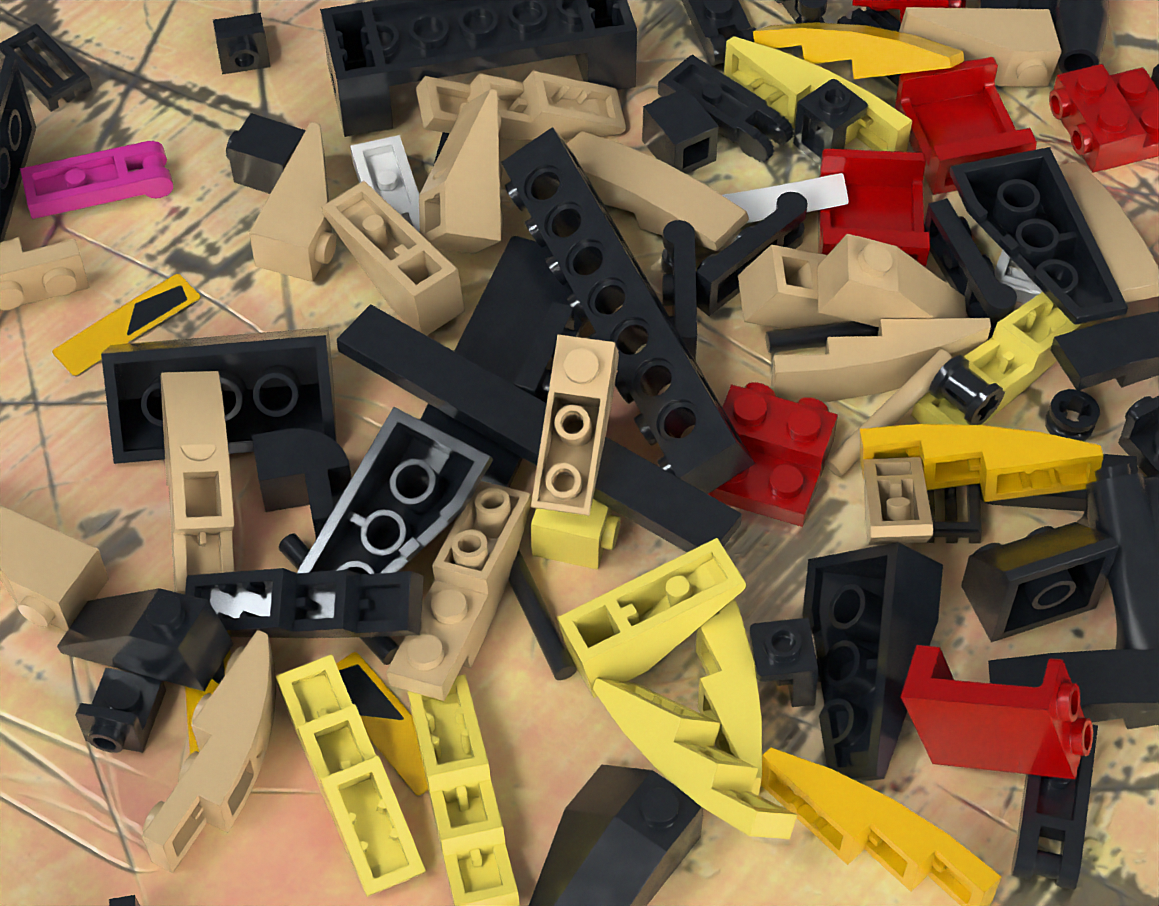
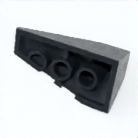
[297,407,493,575]
[529,764,704,906]

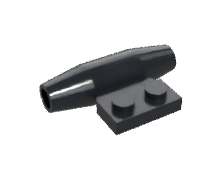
[980,0,1109,73]

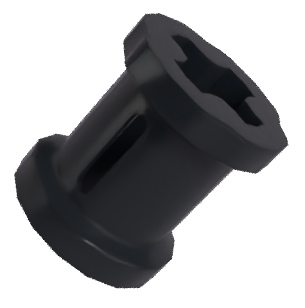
[929,355,1005,425]

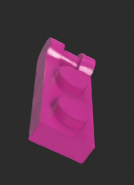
[20,141,174,219]

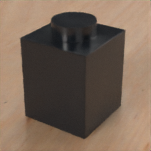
[642,88,719,174]
[226,113,306,194]

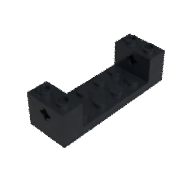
[320,0,637,137]

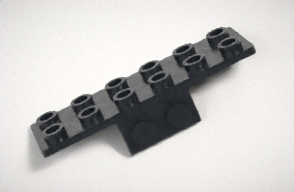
[420,236,599,488]

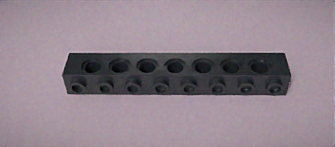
[501,127,755,494]

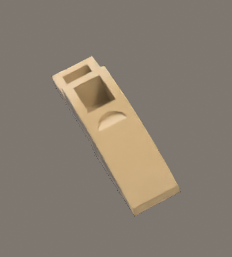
[0,237,90,311]
[161,371,234,594]
[386,481,532,701]
[142,630,276,873]

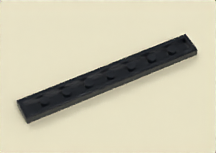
[336,304,742,552]

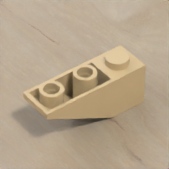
[419,89,504,254]
[531,335,619,516]

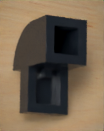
[252,428,352,539]

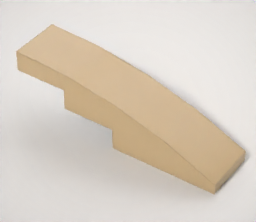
[416,70,626,139]
[567,131,749,251]
[1059,161,1159,303]
[770,318,991,403]

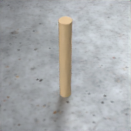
[825,349,953,477]

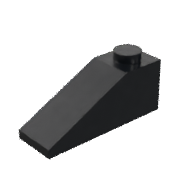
[57,588,234,691]

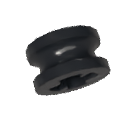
[1045,389,1100,441]

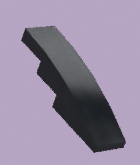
[1051,311,1159,391]
[185,568,424,638]
[988,649,1159,729]

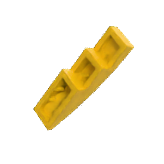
[753,22,964,79]
[860,424,1103,502]
[761,747,1002,906]

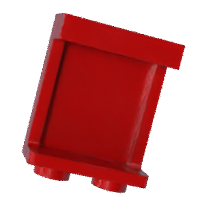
[895,57,1037,195]
[818,149,930,268]
[901,645,1093,779]

